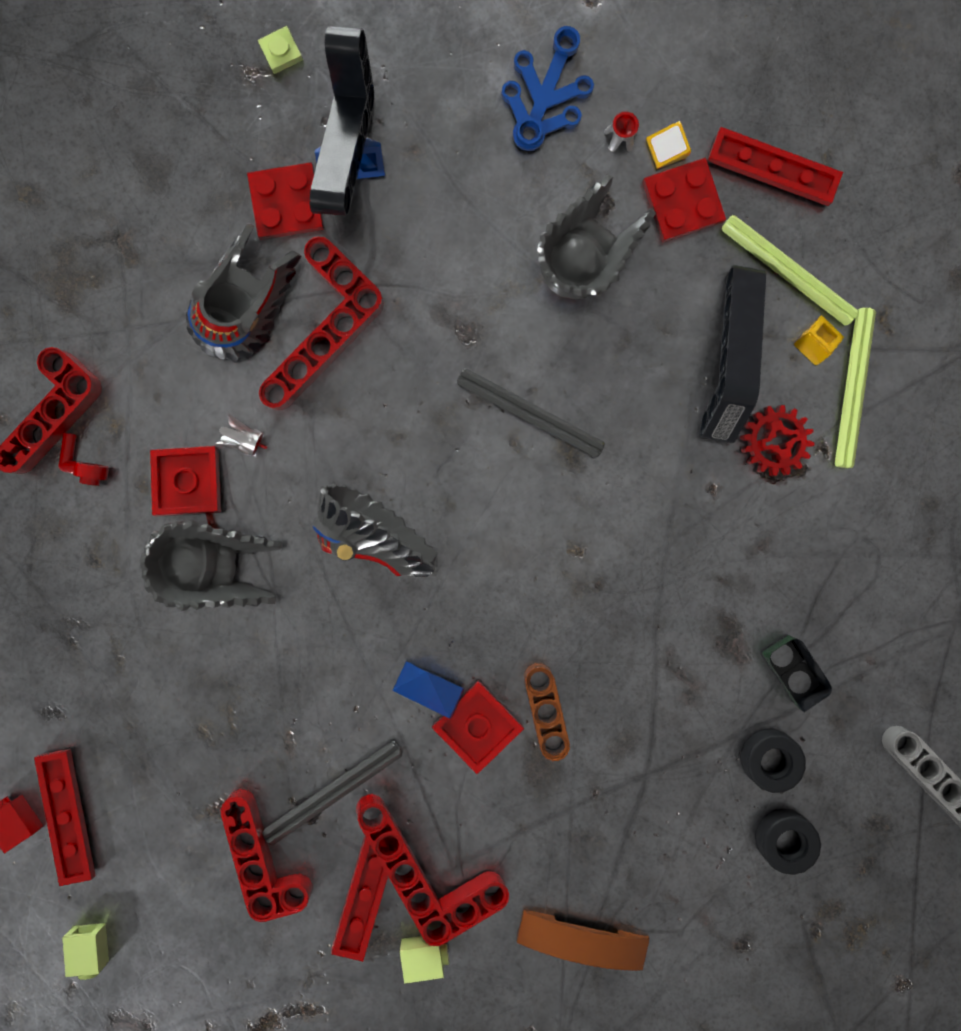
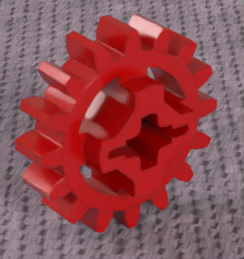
[740,405,814,476]

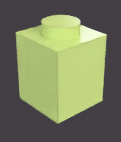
[62,923,109,980]
[400,936,450,984]

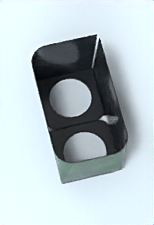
[761,635,832,712]

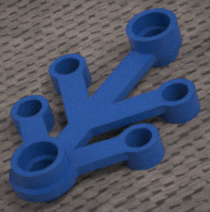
[501,26,594,151]

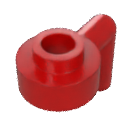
[58,432,109,486]

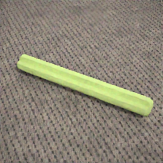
[722,215,858,325]
[835,308,876,469]

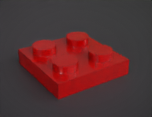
[642,157,726,243]
[247,162,324,240]
[150,446,221,517]
[432,680,524,774]

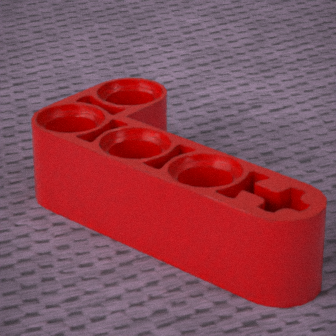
[0,347,102,474]
[221,789,313,922]

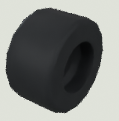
[741,729,806,793]
[756,809,821,875]

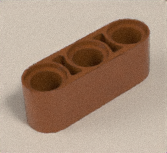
[524,663,570,761]

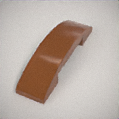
[516,909,650,971]

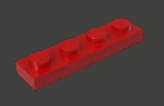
[707,127,843,206]
[34,749,96,886]
[331,836,396,962]

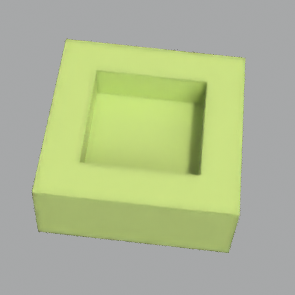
[258,26,303,74]

